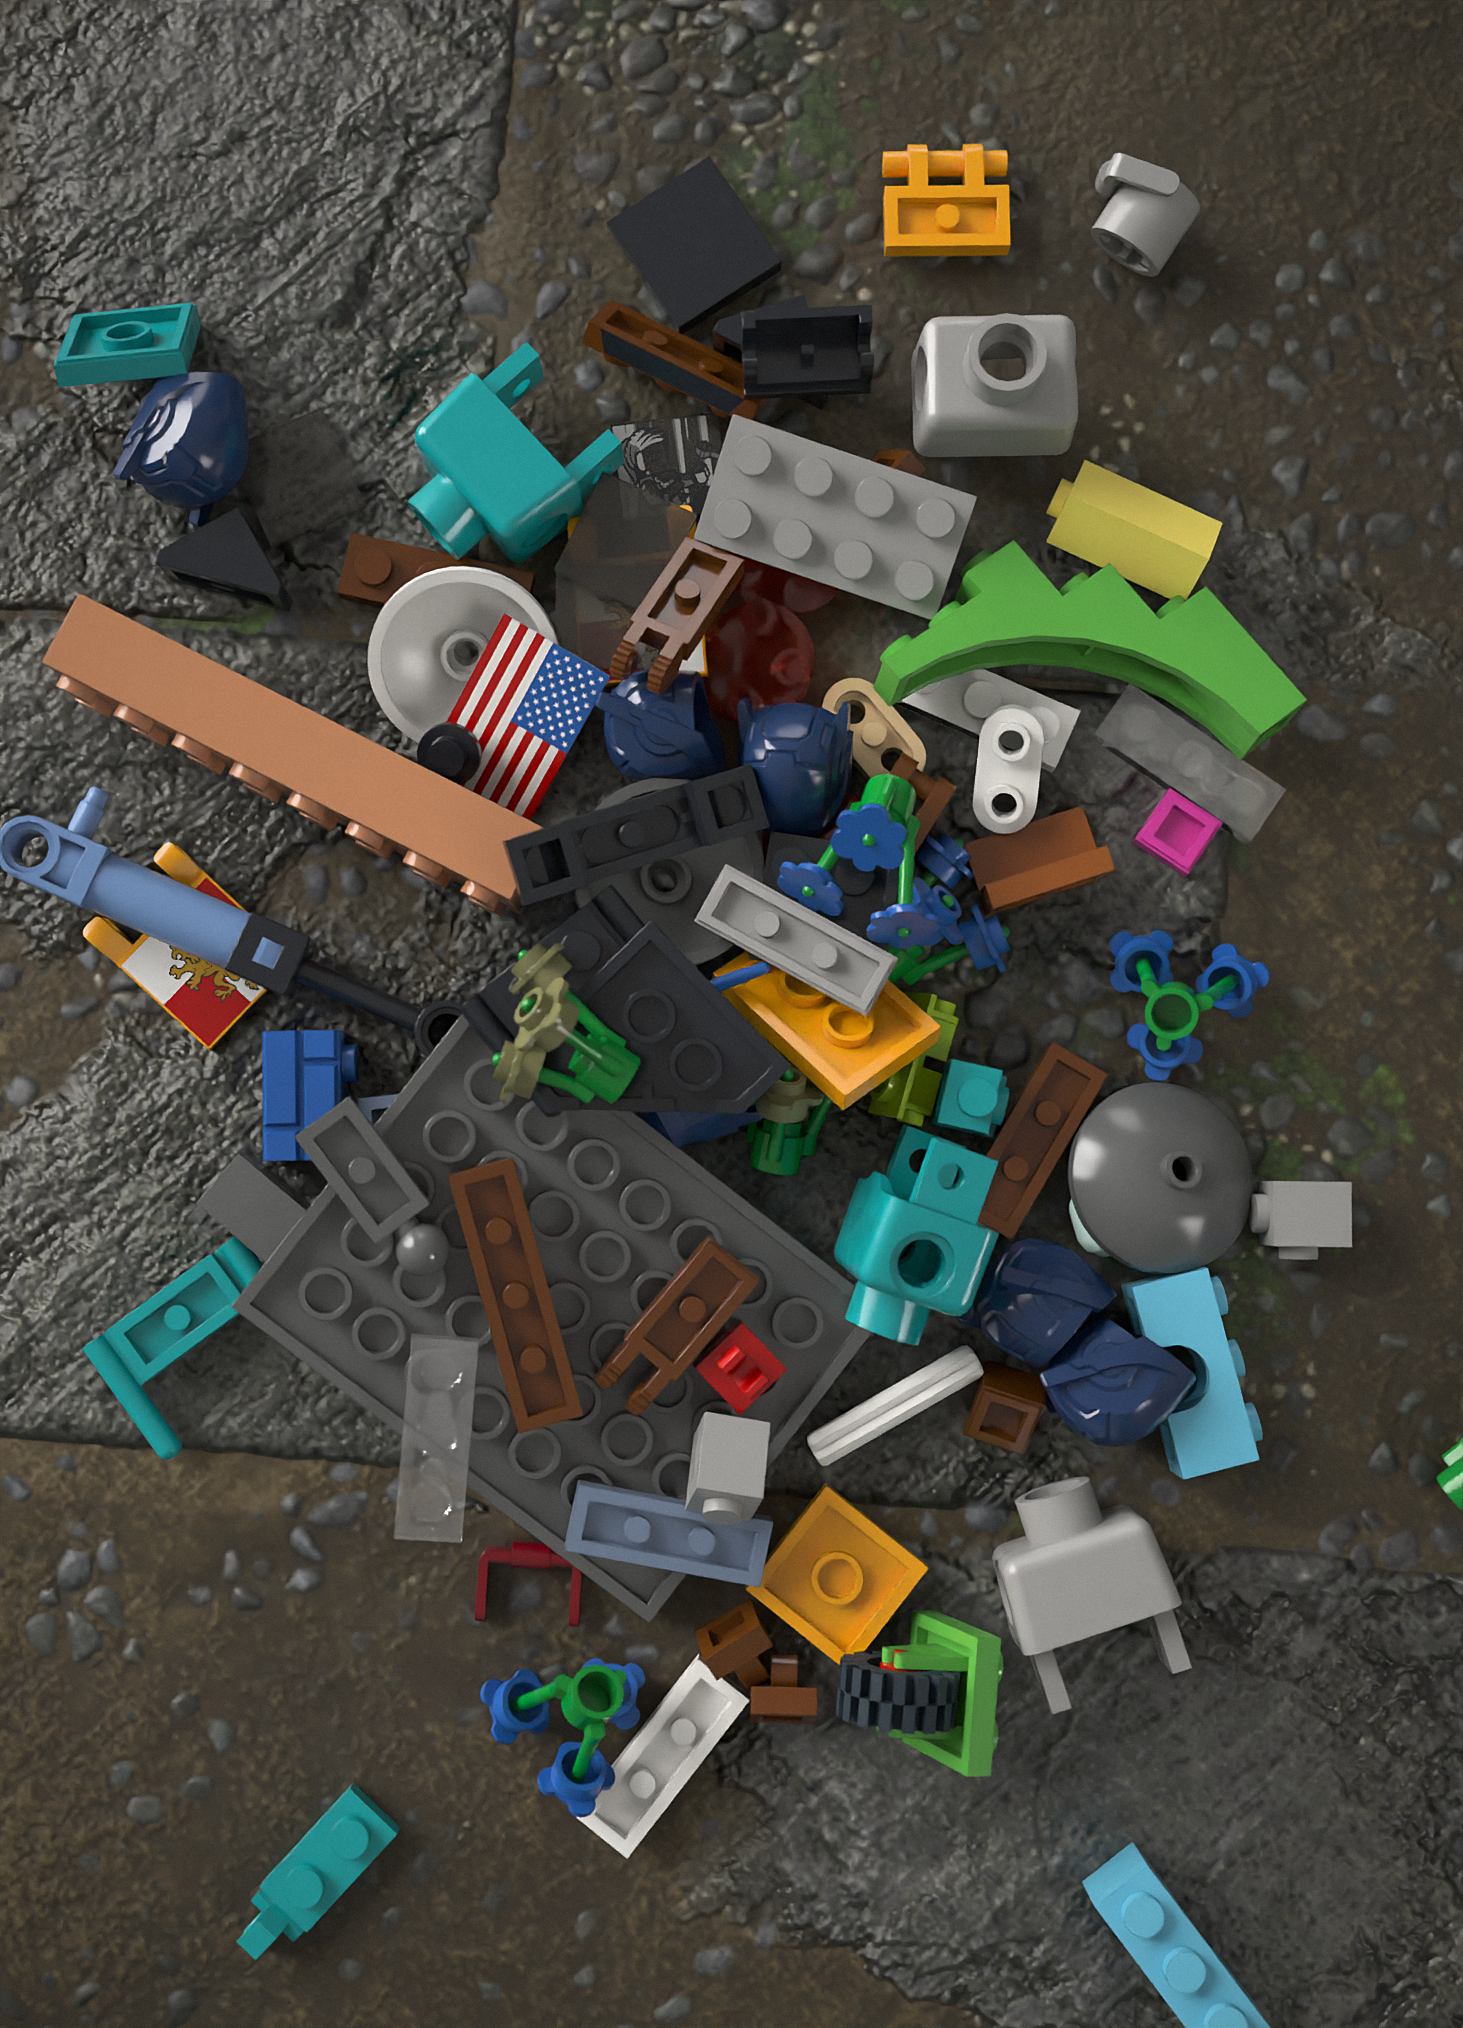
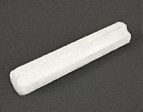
[807,1345,984,1466]

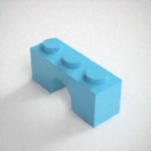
[1121,1267,1263,1479]
[1082,1842,1270,2028]

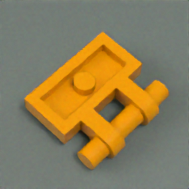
[882,144,1011,257]

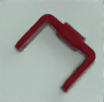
[475,1541,583,1627]

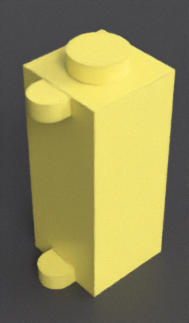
[1046,460,1223,601]

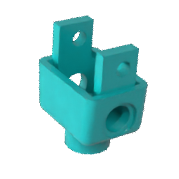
[407,342,624,562]
[834,1124,999,1345]

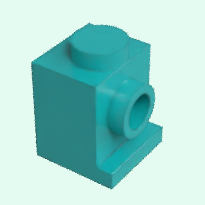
[930,1059,1009,1139]

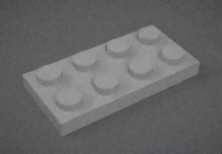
[694,414,977,620]

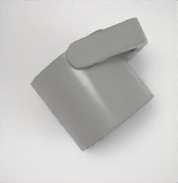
[1091,153,1201,277]

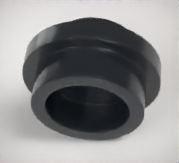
[417,722,482,785]

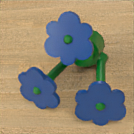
[777,774,940,949]

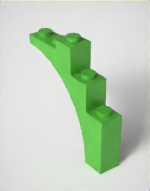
[873,540,1307,760]

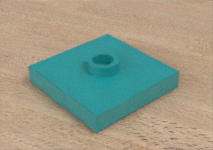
[53,303,201,387]

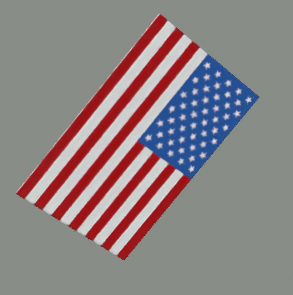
[446,613,610,820]

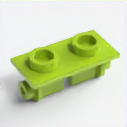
[868,992,959,1127]

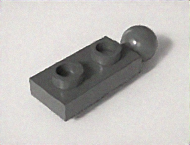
[294,1095,450,1277]

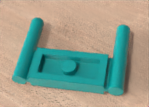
[82,1236,297,1460]

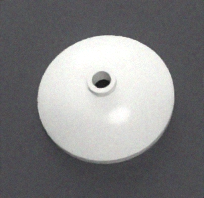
[367,566,559,743]

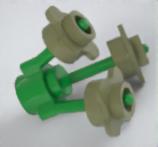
[492,942,641,1104]
[745,1038,833,1175]

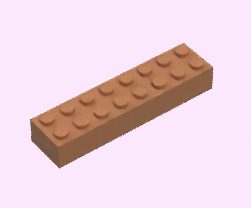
[42,593,542,917]

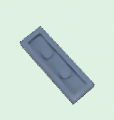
[564,1480,773,1587]

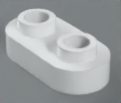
[973,704,1045,834]

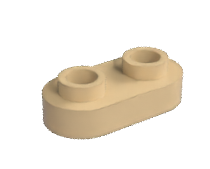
[822,678,926,781]

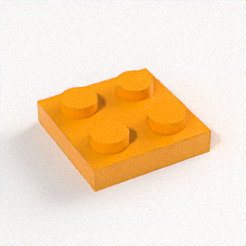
[745,1483,929,1665]

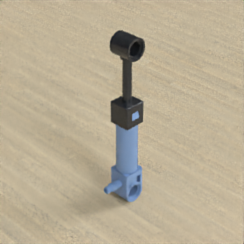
[0,786,463,1058]

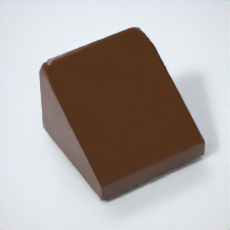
[963,1360,1046,1455]

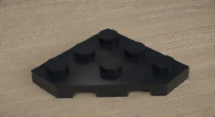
[533,921,792,1114]

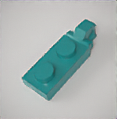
[237,1783,400,1961]

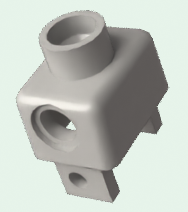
[911,313,1078,457]
[992,1477,1192,1714]

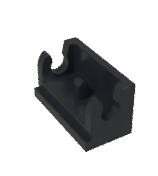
[741,305,874,400]

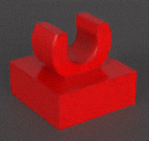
[693,1319,787,1415]

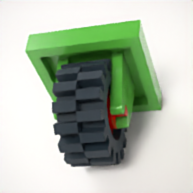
[836,1610,1003,1777]

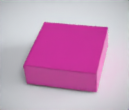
[1132,788,1223,877]

